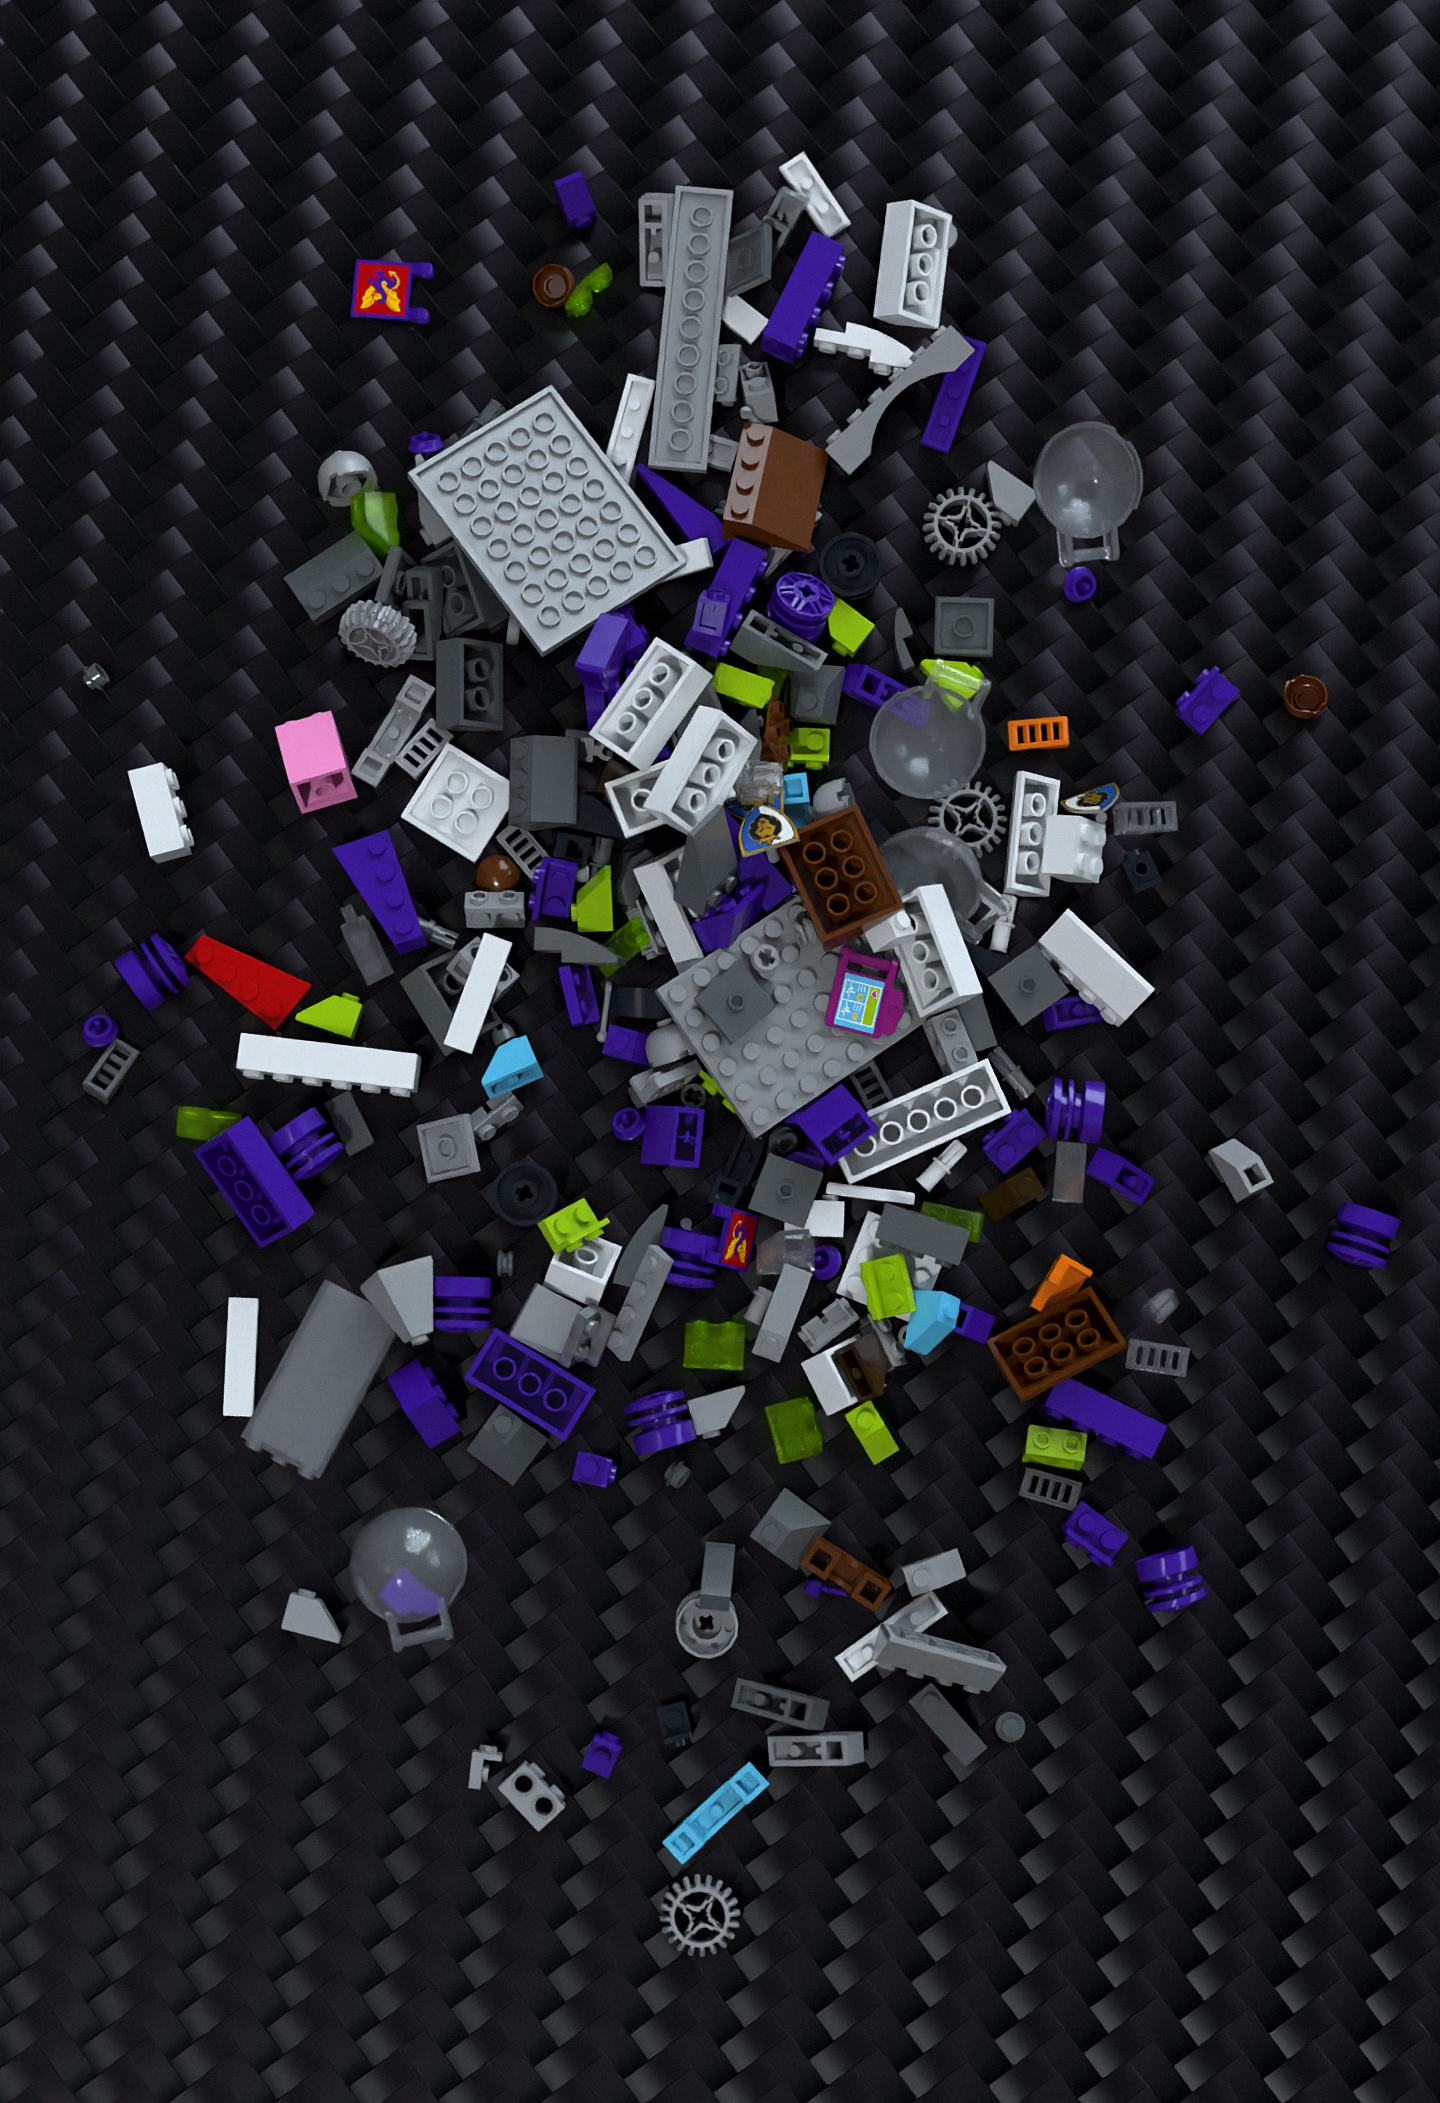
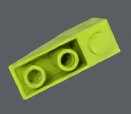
[704,661,775,709]

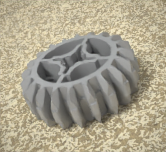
[922,487,1002,566]
[338,599,418,668]
[928,780,1007,860]
[660,1874,740,1957]

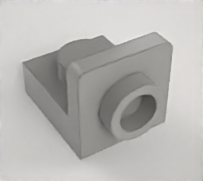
[468,1745,503,1789]

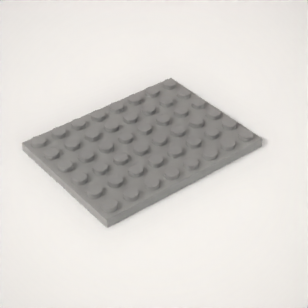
[408,385,687,657]
[655,896,941,1139]

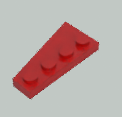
[184,935,313,1031]

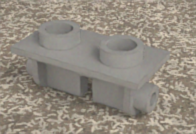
[713,344,742,406]
[626,899,670,961]
[470,1091,524,1144]
[797,1297,860,1354]
[858,1313,908,1373]

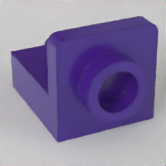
[692,588,732,637]
[572,1451,617,1488]
[581,1731,623,1778]

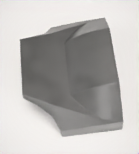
[610,848,655,908]

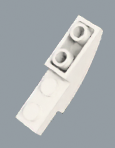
[814,322,925,379]

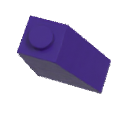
[575,612,633,695]

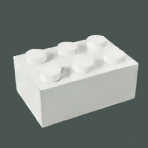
[128,762,194,863]

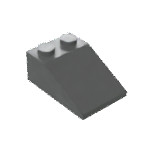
[673,804,738,916]

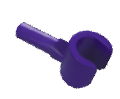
[804,1578,847,1599]

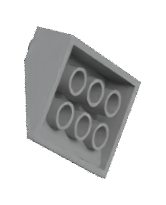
[872,1622,1007,1694]

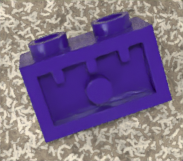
[1174,666,1240,736]
[528,856,579,920]
[558,965,601,1027]
[981,1108,1047,1175]
[1060,1500,1129,1567]

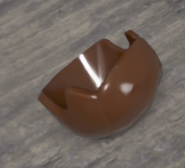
[532,263,576,308]
[1283,674,1328,719]
[475,855,523,892]

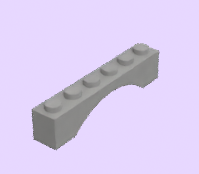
[825,325,975,475]

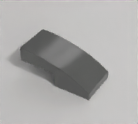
[893,607,914,674]

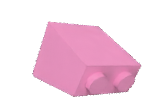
[275,710,358,814]

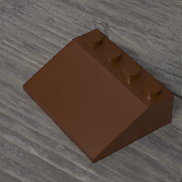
[722,422,829,553]
[777,804,905,952]
[986,1286,1128,1403]

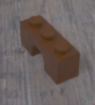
[799,1533,891,1612]

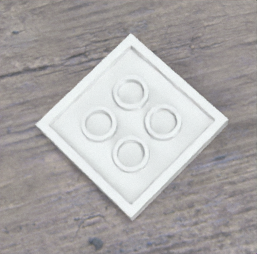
[401,742,509,864]
[836,1211,941,1322]

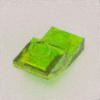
[565,262,613,318]
[597,917,651,978]
[176,1106,242,1141]
[921,1201,985,1243]

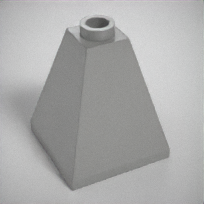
[360,1255,433,1346]

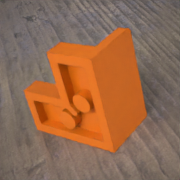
[1029,1254,1093,1312]

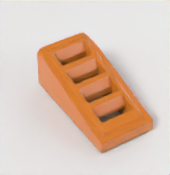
[1007,716,1069,751]

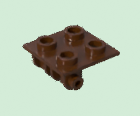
[760,690,794,772]

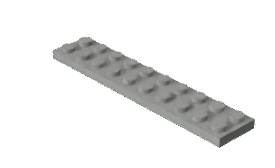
[648,185,733,473]

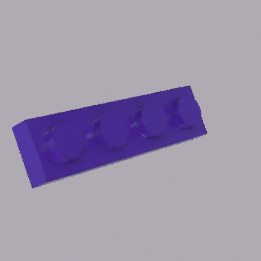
[921,334,987,454]

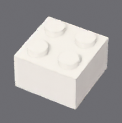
[1041,815,1106,883]

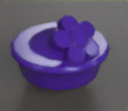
[408,431,444,460]
[1064,567,1096,602]
[82,1015,118,1047]
[612,1107,647,1141]
[808,1244,842,1280]

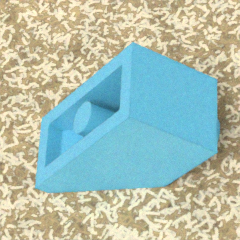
[481,1035,544,1100]
[904,1290,961,1355]

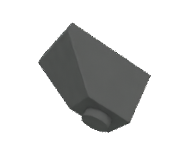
[783,665,846,725]
[466,1403,549,1486]
[749,1487,832,1570]

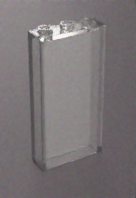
[241,1279,397,1480]

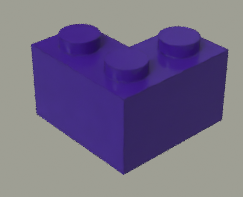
[387,1359,461,1449]

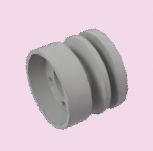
[675,1589,738,1658]

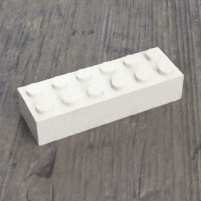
[236,1033,422,1097]
[838,1058,1011,1185]

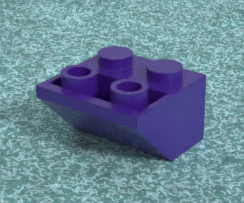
[690,883,765,954]
[794,1084,878,1167]
[641,1105,705,1169]

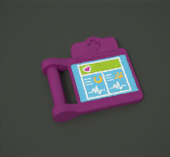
[824,944,904,1039]

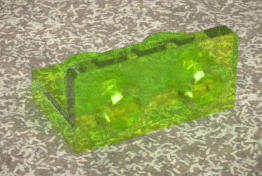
[684,1321,745,1370]
[765,1396,823,1464]

